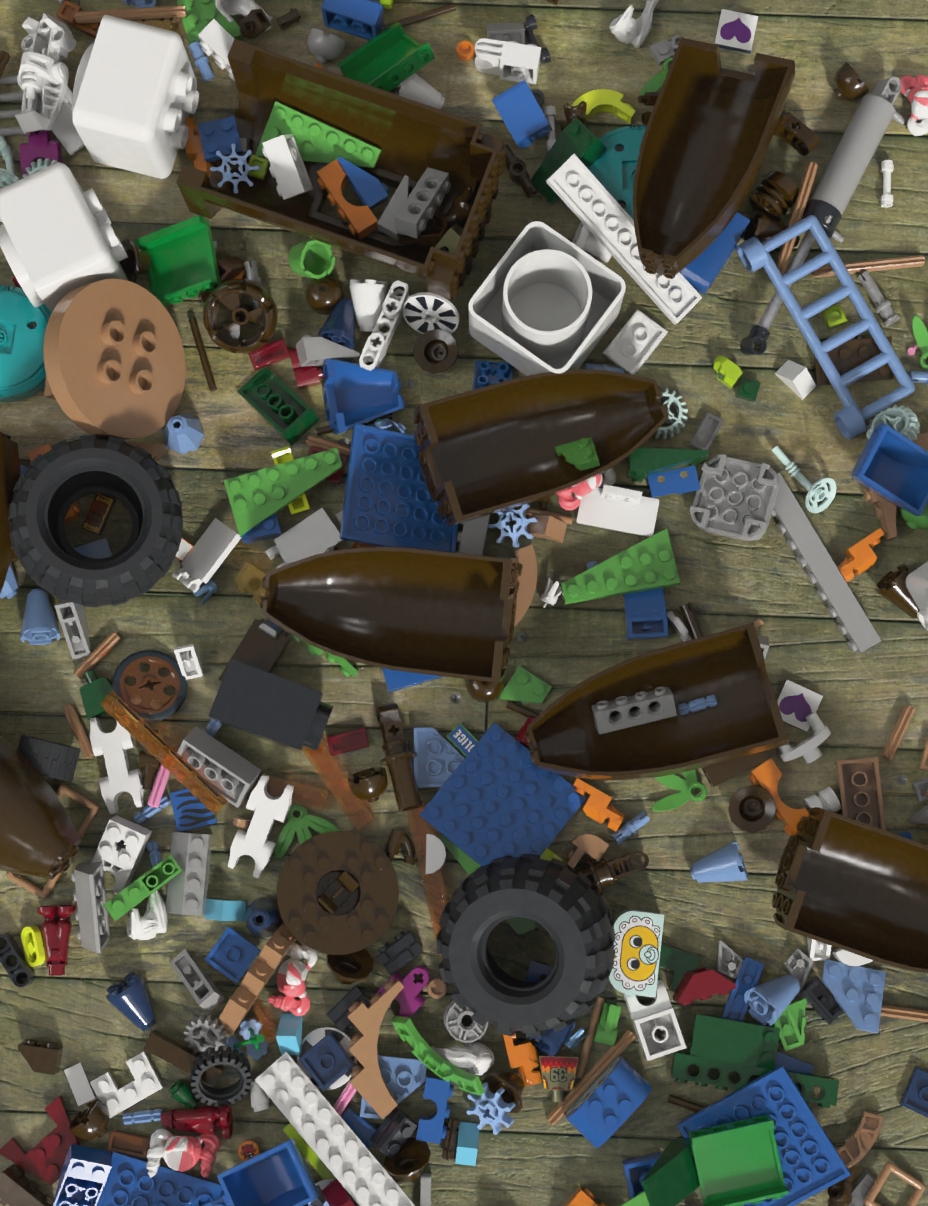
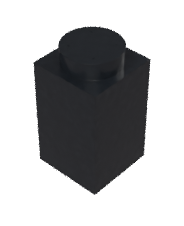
[208,659,334,753]

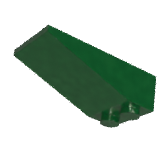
[531,118,607,205]
[237,366,319,446]
[627,448,710,482]
[689,1013,780,1069]
[641,1138,699,1206]

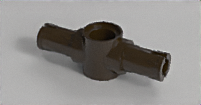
[504,144,538,198]
[139,730,162,790]
[827,1165,859,1206]

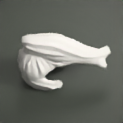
[215,0,273,31]
[609,0,659,48]
[127,890,168,940]
[431,1041,494,1076]

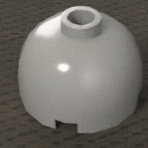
[307,28,346,63]

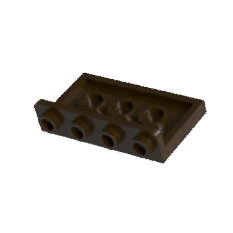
[814,333,894,386]

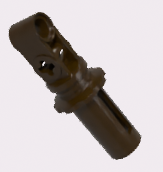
[774,103,821,156]
[376,703,422,812]
[573,851,649,895]

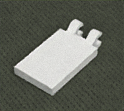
[265,508,344,568]
[172,518,242,593]

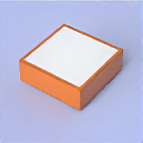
[175,538,194,562]

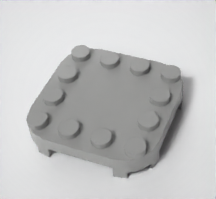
[690,454,780,541]

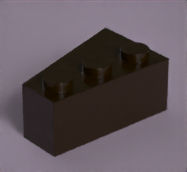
[0,1164,54,1206]

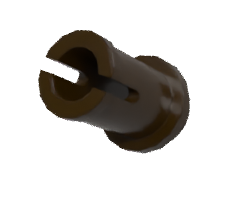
[276,8,301,30]

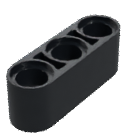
[0,933,35,987]

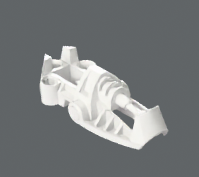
[15,13,76,135]

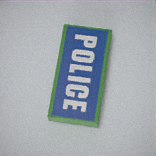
[446,723,478,757]

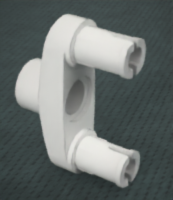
[777,712,831,764]

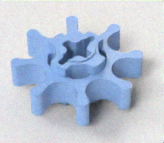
[210,144,259,193]
[488,504,538,548]
[467,1082,515,1135]

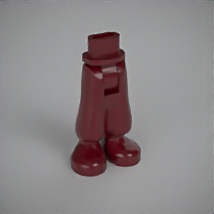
[37,905,75,976]
[161,1105,233,1140]

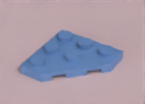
[414,728,465,788]
[821,959,886,1034]
[360,1054,427,1119]

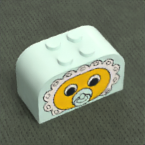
[608,909,664,998]

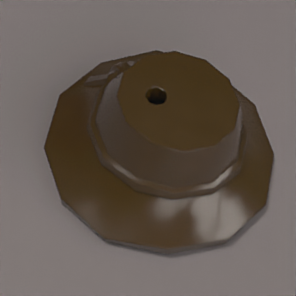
[119,239,150,283]
[413,329,459,374]
[728,785,777,833]
[326,949,373,985]
[482,1072,525,1113]
[384,1137,431,1181]

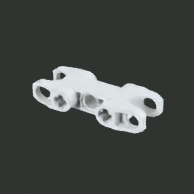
[359,280,409,371]
[90,711,144,814]
[228,774,294,878]

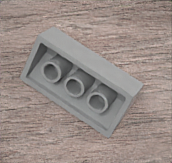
[173,726,262,808]
[166,832,212,916]
[72,862,110,953]

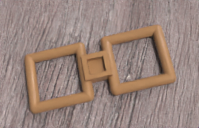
[6,784,100,899]
[864,1162,926,1206]

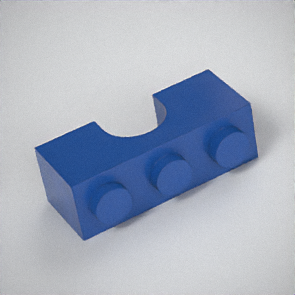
[416,1075,454,1144]

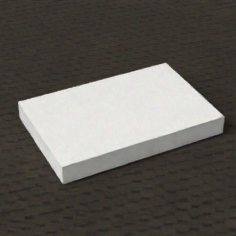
[602,309,668,375]

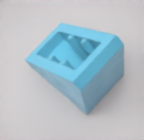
[205,898,247,921]
[276,1013,302,1055]
[455,1121,480,1166]

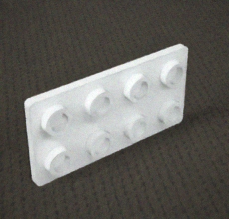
[36,86,85,155]
[576,485,659,537]

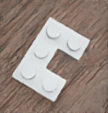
[90,1051,164,1118]

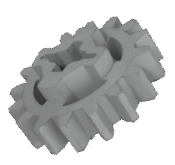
[184,1014,228,1056]

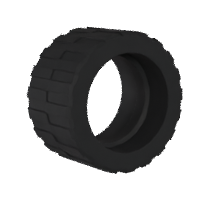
[18,735,81,782]

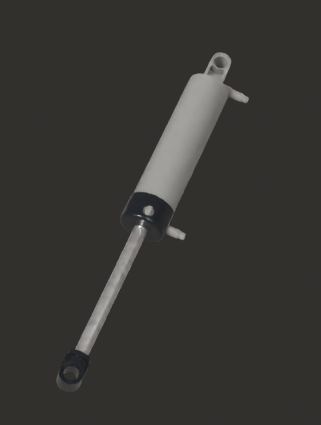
[740,77,905,356]

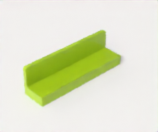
[283,1123,336,1180]

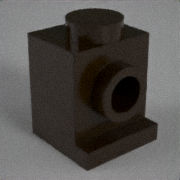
[239,9,271,39]

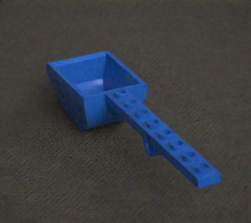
[850,424,928,516]
[202,1138,319,1206]

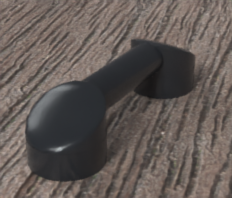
[525,14,551,64]

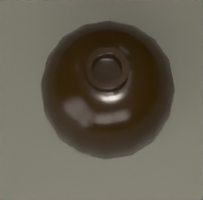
[833,62,869,102]
[411,210,447,248]
[306,275,344,315]
[465,678,505,703]
[347,767,388,802]
[69,1098,110,1141]

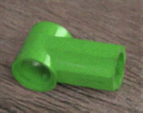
[593,1002,621,1046]

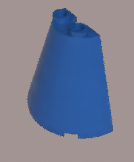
[323,359,405,434]

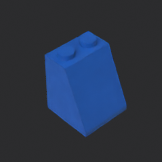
[492,79,553,149]

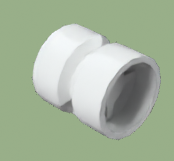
[804,787,841,813]

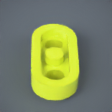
[21,925,45,967]

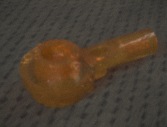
[252,1004,278,1043]

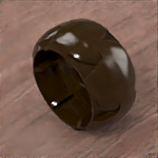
[203,279,278,354]

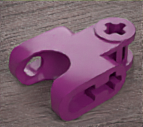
[19,130,62,175]
[376,966,430,1018]

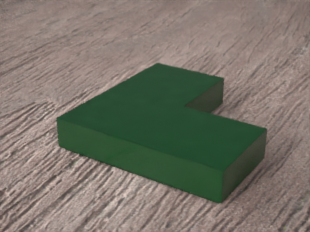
[659,946,699,992]

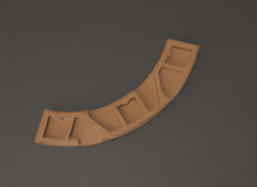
[514,545,537,627]
[837,1111,884,1169]

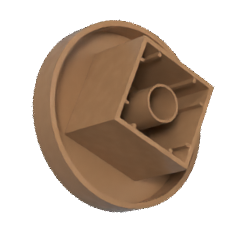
[43,279,186,440]

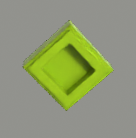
[247,155,270,180]
[821,304,847,329]

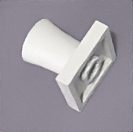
[572,222,612,263]

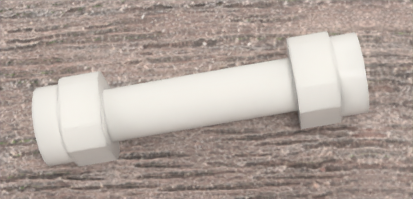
[544,106,556,152]
[880,160,894,208]

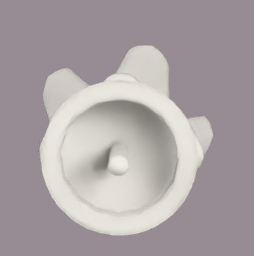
[540,577,562,608]

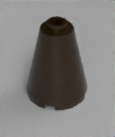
[744,210,800,250]
[875,564,920,619]

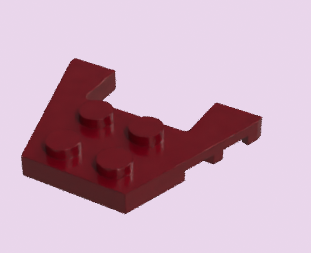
[0,1096,80,1185]

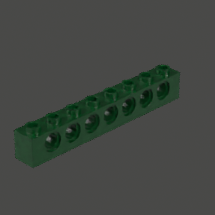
[671,1051,839,1108]

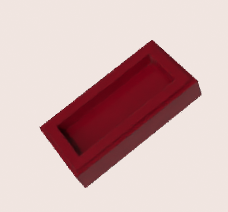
[248,338,290,371]
[327,727,370,756]

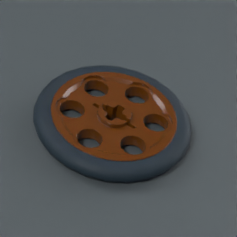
[112,650,188,722]

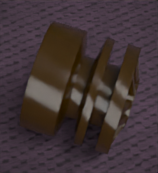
[749,170,799,221]

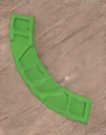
[391,1015,485,1096]

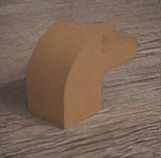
[565,834,609,869]

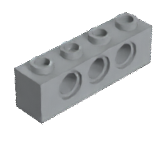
[395,167,451,238]
[592,687,677,734]

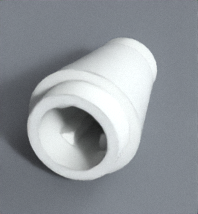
[250,1081,271,1113]

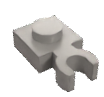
[649,35,680,65]

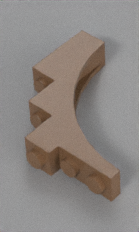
[863,433,928,541]
[218,923,296,1036]
[347,978,404,1119]

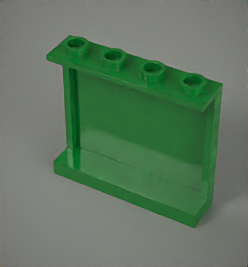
[337,22,435,92]
[135,215,221,308]
[688,1114,789,1206]

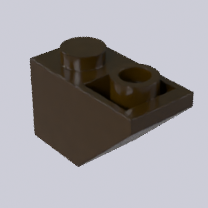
[18,1039,63,1075]

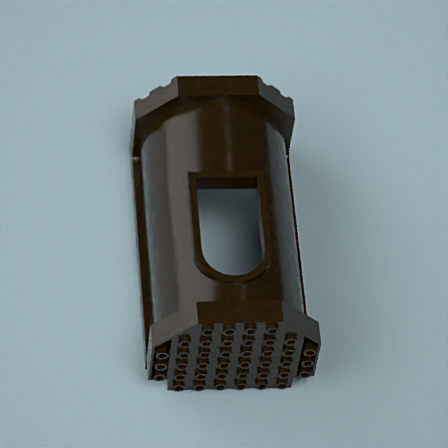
[176,39,506,302]

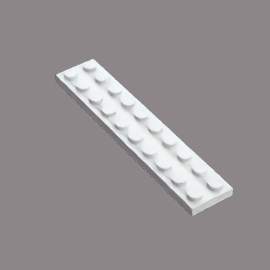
[546,154,702,325]
[255,1052,415,1206]

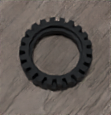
[190,1046,252,1107]

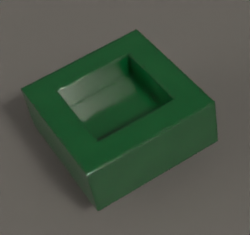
[736,377,761,402]

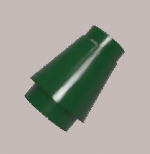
[169,1079,199,1109]

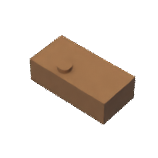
[835,757,886,831]

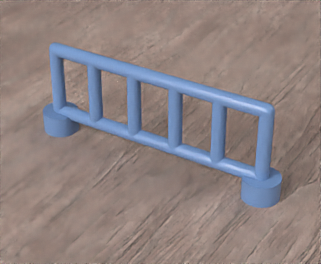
[736,215,915,440]

